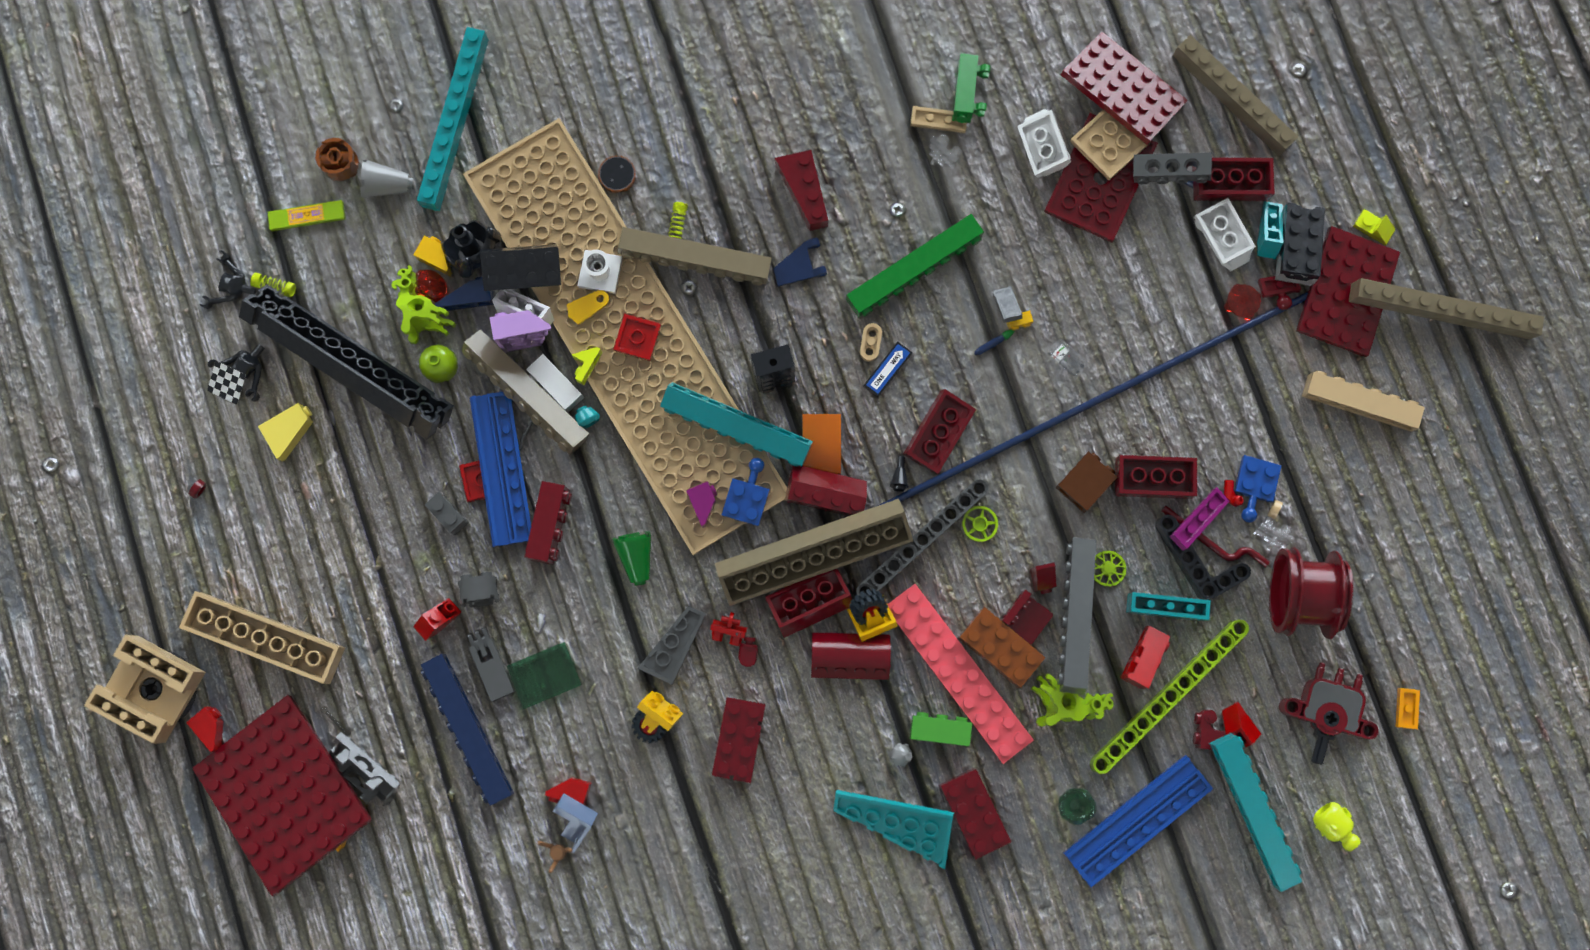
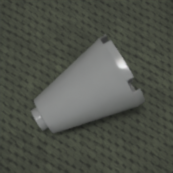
[360,160,413,198]

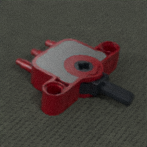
[1279,662,1379,765]

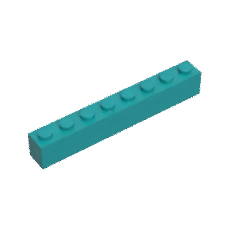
[660,382,813,466]
[1209,733,1302,892]

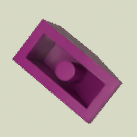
[686,481,717,528]

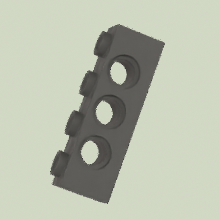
[1133,152,1212,185]

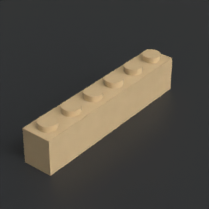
[1302,371,1425,432]

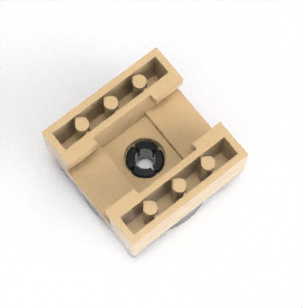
[84,634,206,744]

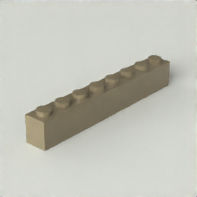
[1173,35,1299,157]
[618,227,772,285]
[462,329,589,455]

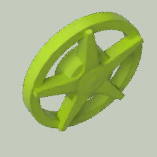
[962,506,998,542]

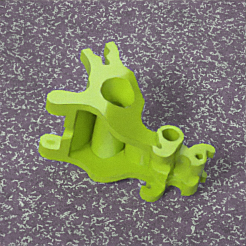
[391,265,456,344]
[1031,674,1114,727]

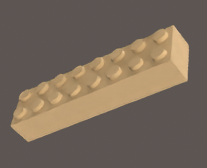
[179,591,345,684]

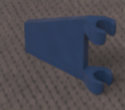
[774,237,827,287]

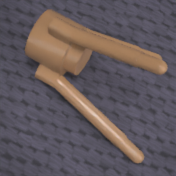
[537,841,572,873]

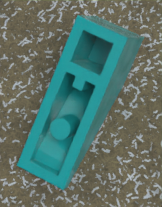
[1257,201,1283,259]

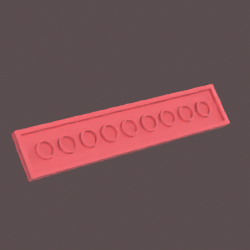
[887,584,1034,764]

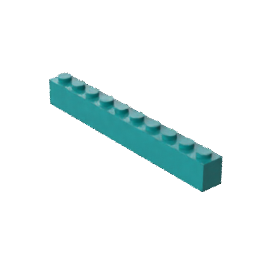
[417,27,489,212]

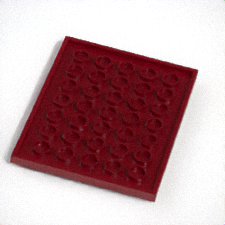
[192,695,372,896]

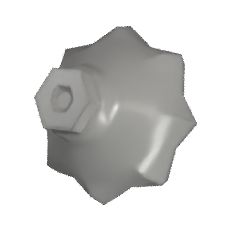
[891,743,913,767]

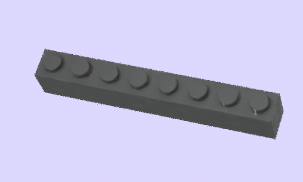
[1057,537,1096,695]

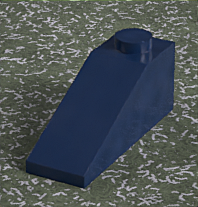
[434,277,494,311]

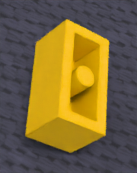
[1007,310,1033,330]

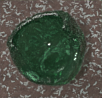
[1058,788,1096,825]

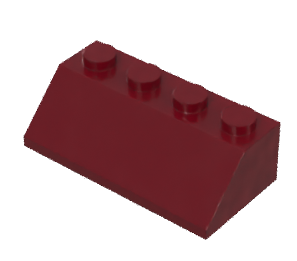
[784,465,867,516]
[765,568,852,638]

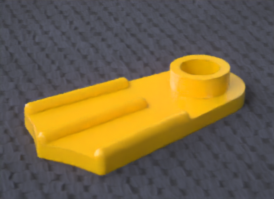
[567,290,609,325]

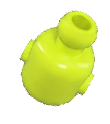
[1313,802,1361,851]

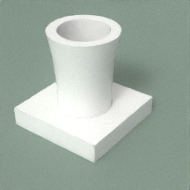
[577,250,623,294]

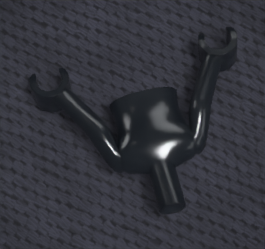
[199,250,257,309]
[208,344,265,402]

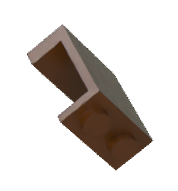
[1055,451,1117,513]

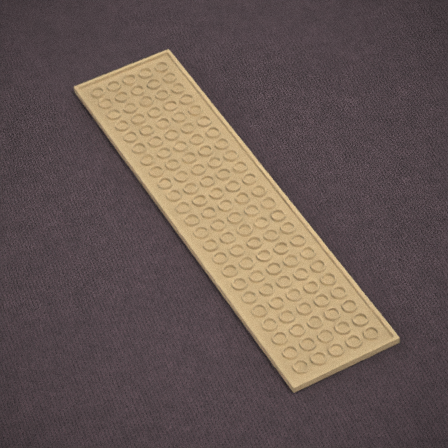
[463,118,787,555]

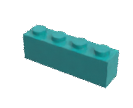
[1126,592,1211,621]

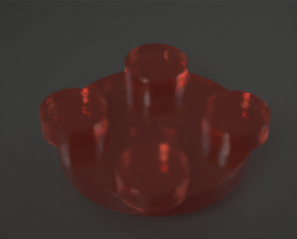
[415,269,447,302]
[1224,284,1261,320]

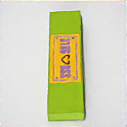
[268,200,346,231]

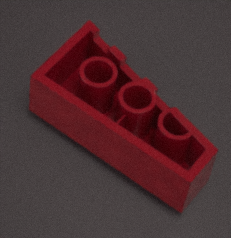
[775,150,828,231]

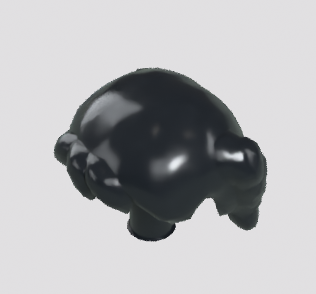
[441,220,501,278]

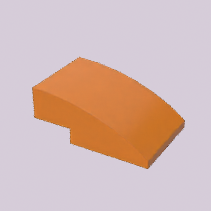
[802,414,841,474]

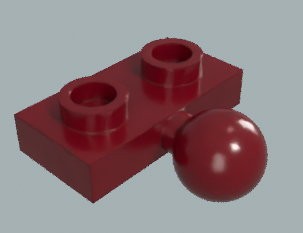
[1258,276,1301,310]

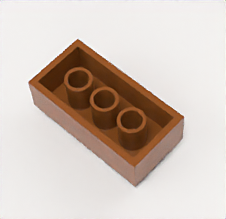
[958,607,1046,688]

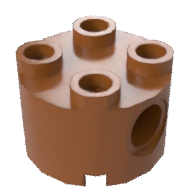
[315,138,359,181]

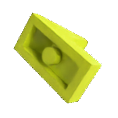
[1353,209,1396,245]
[572,347,603,385]

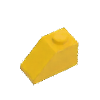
[413,235,452,276]

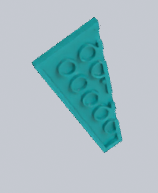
[833,790,954,869]

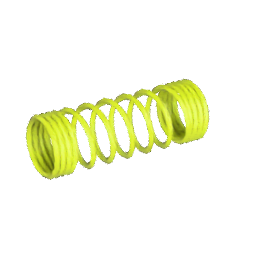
[668,202,688,239]
[250,272,296,298]

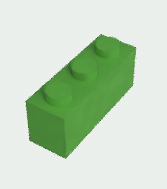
[909,712,972,746]

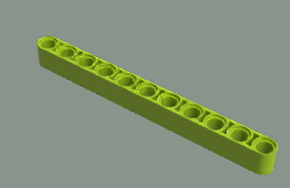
[1090,620,1249,774]

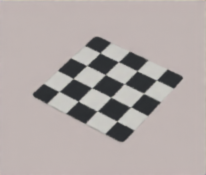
[207,361,246,404]

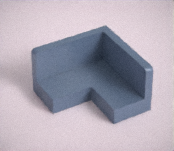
[553,793,598,853]

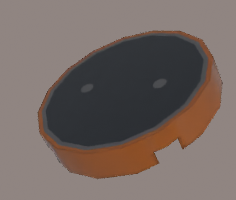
[599,156,636,193]

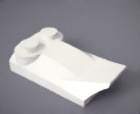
[1017,109,1071,177]
[1194,198,1256,271]

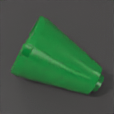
[613,531,651,586]

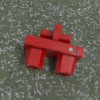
[710,612,747,646]

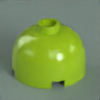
[419,344,458,383]

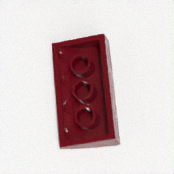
[903,389,976,474]

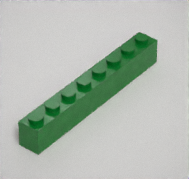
[846,214,984,318]

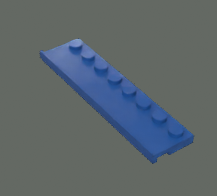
[470,392,531,547]
[1063,755,1213,887]

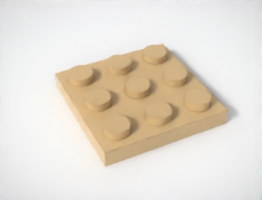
[1070,110,1150,180]

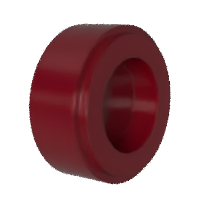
[188,479,207,499]

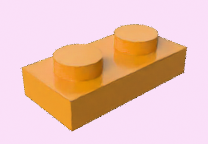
[1395,688,1420,729]

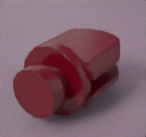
[738,636,758,667]

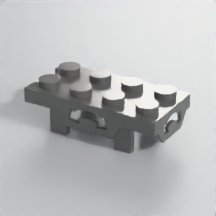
[329,732,400,807]

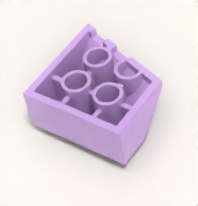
[490,310,551,352]

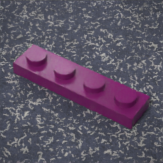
[1170,487,1230,551]

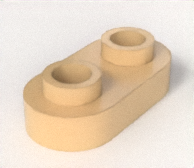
[860,323,882,362]

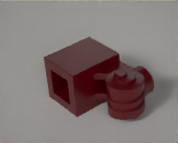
[1193,710,1225,750]

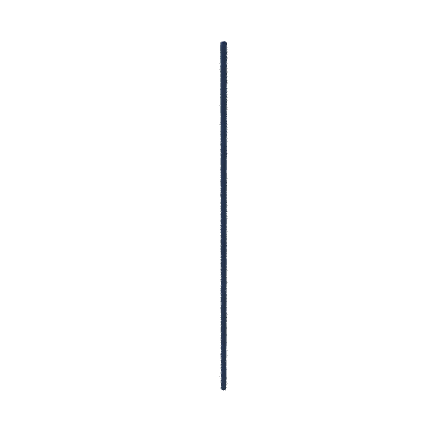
[875,292,1308,507]

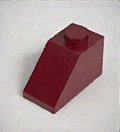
[1030,562,1057,594]

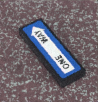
[863,341,913,398]

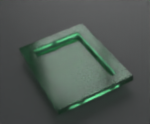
[507,642,582,709]

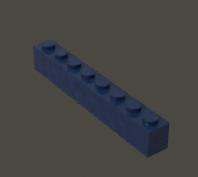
[421,654,515,806]

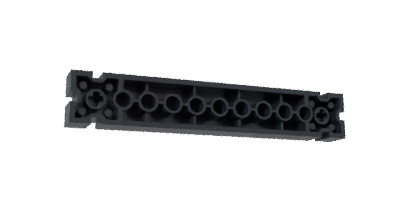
[239,284,454,440]

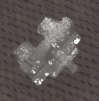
[929,133,962,169]
[1253,516,1294,550]

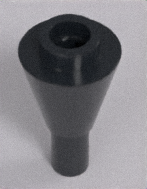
[890,456,909,492]

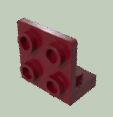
[1001,589,1053,645]

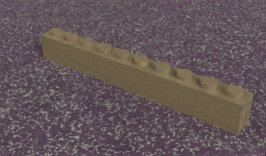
[1349,278,1544,340]

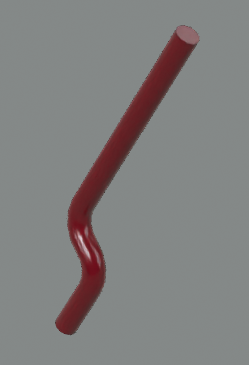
[1161,505,1270,567]

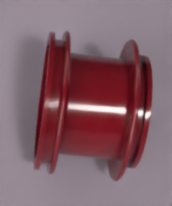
[1269,547,1353,640]

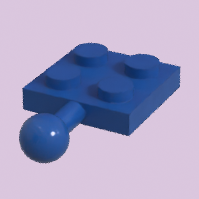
[1234,455,1282,523]
[722,458,770,526]

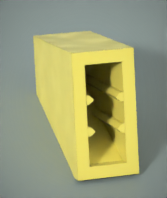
[258,403,313,462]

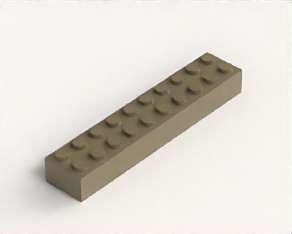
[715,499,913,606]

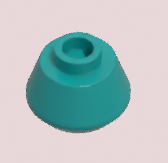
[575,405,600,429]

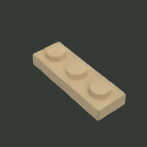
[910,106,967,133]

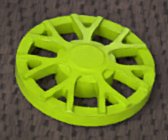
[1094,551,1126,587]

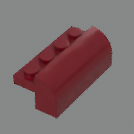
[811,632,891,680]

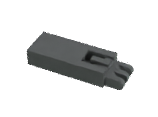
[467,627,516,702]

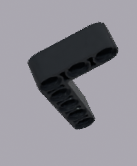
[1156,515,1251,600]

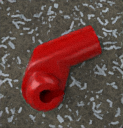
[1223,480,1244,507]

